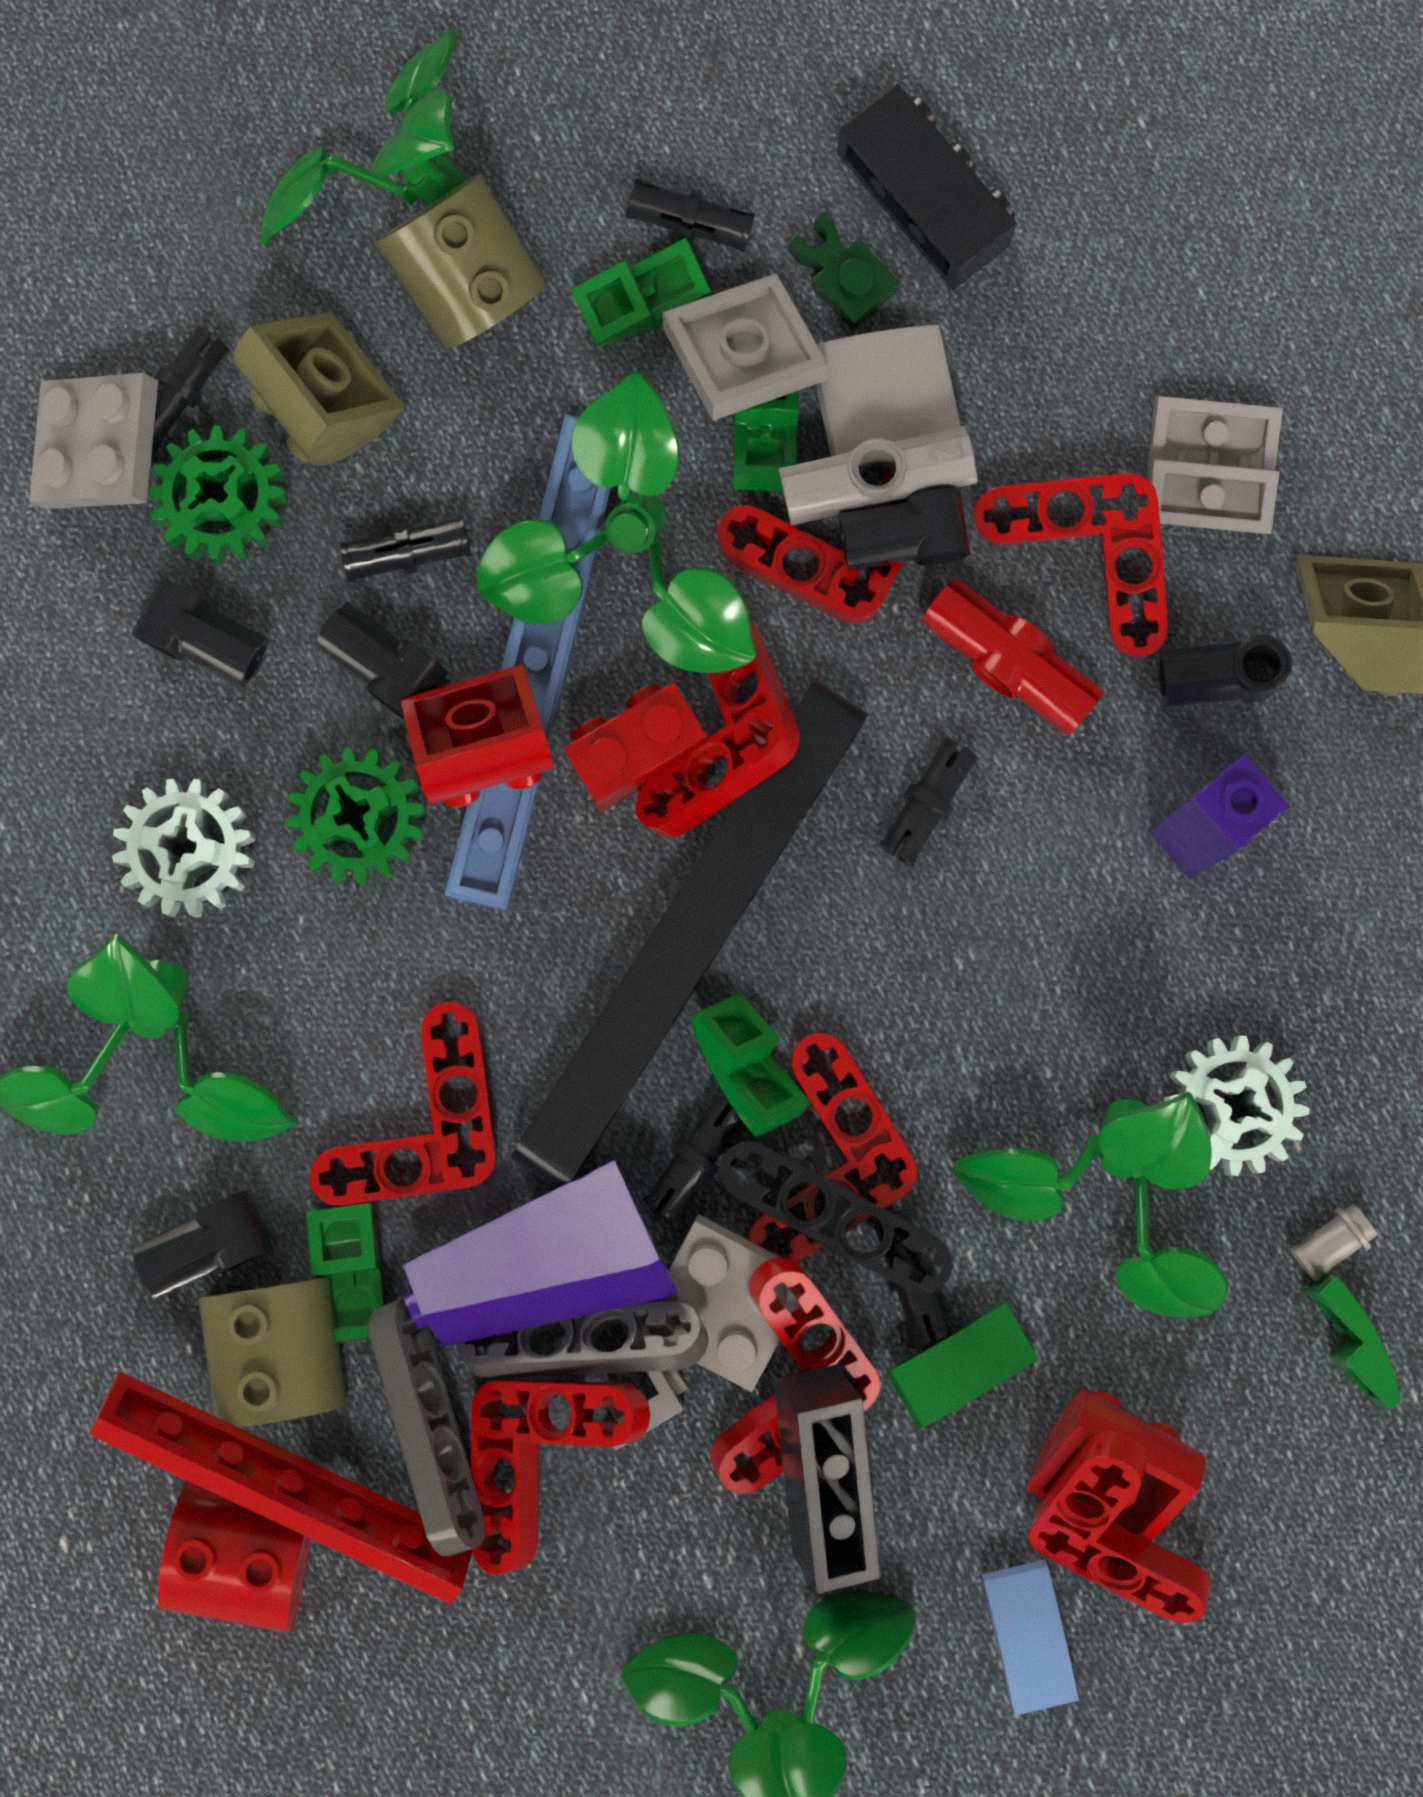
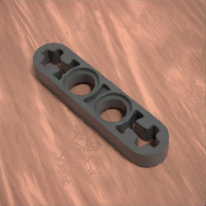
[368,1298,485,1556]
[456,1301,709,1379]

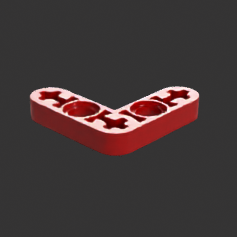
[717,469,905,624]
[974,473,1168,658]
[635,620,800,838]
[309,1002,498,1206]
[749,1033,917,1263]
[710,1257,881,1494]
[471,1378,651,1575]
[1028,1430,1212,1623]

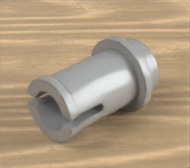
[1289,1204,1378,1282]

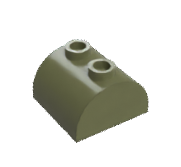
[374,173,547,350]
[233,311,405,466]
[198,1277,347,1428]

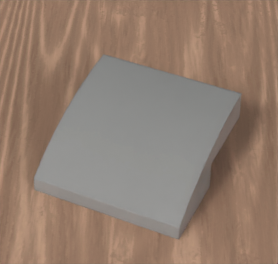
[815,324,961,456]
[1145,396,1283,534]

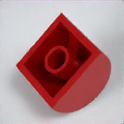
[400,664,555,808]
[1025,1389,1206,1541]
[158,1481,312,1633]

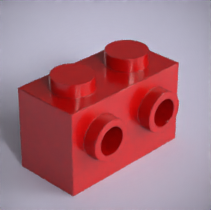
[564,682,707,814]

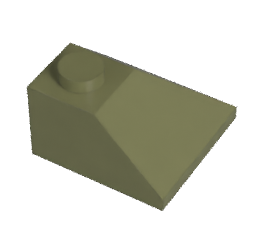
[1295,555,1423,696]

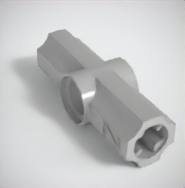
[779,426,977,526]

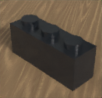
[837,83,1017,291]
[773,1365,880,1594]

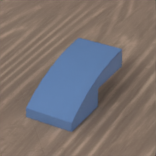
[982,1559,1079,1716]

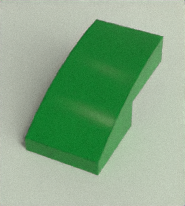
[571,237,714,347]
[733,391,799,491]
[691,992,810,1139]
[306,1203,387,1343]
[1303,1274,1401,1410]
[886,1302,1039,1429]

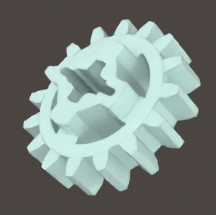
[112,778,255,918]
[1164,1035,1309,1176]

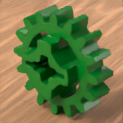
[148,425,288,566]
[285,747,427,887]

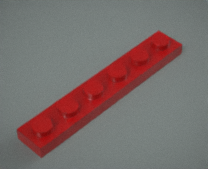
[89,1371,472,1604]

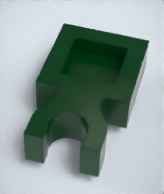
[788,212,900,331]

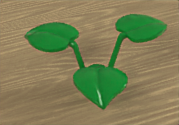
[261,28,470,249]
[477,371,757,673]
[0,933,298,1142]
[952,1092,1228,1318]
[620,1590,916,1797]

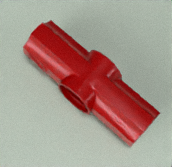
[921,576,1105,738]

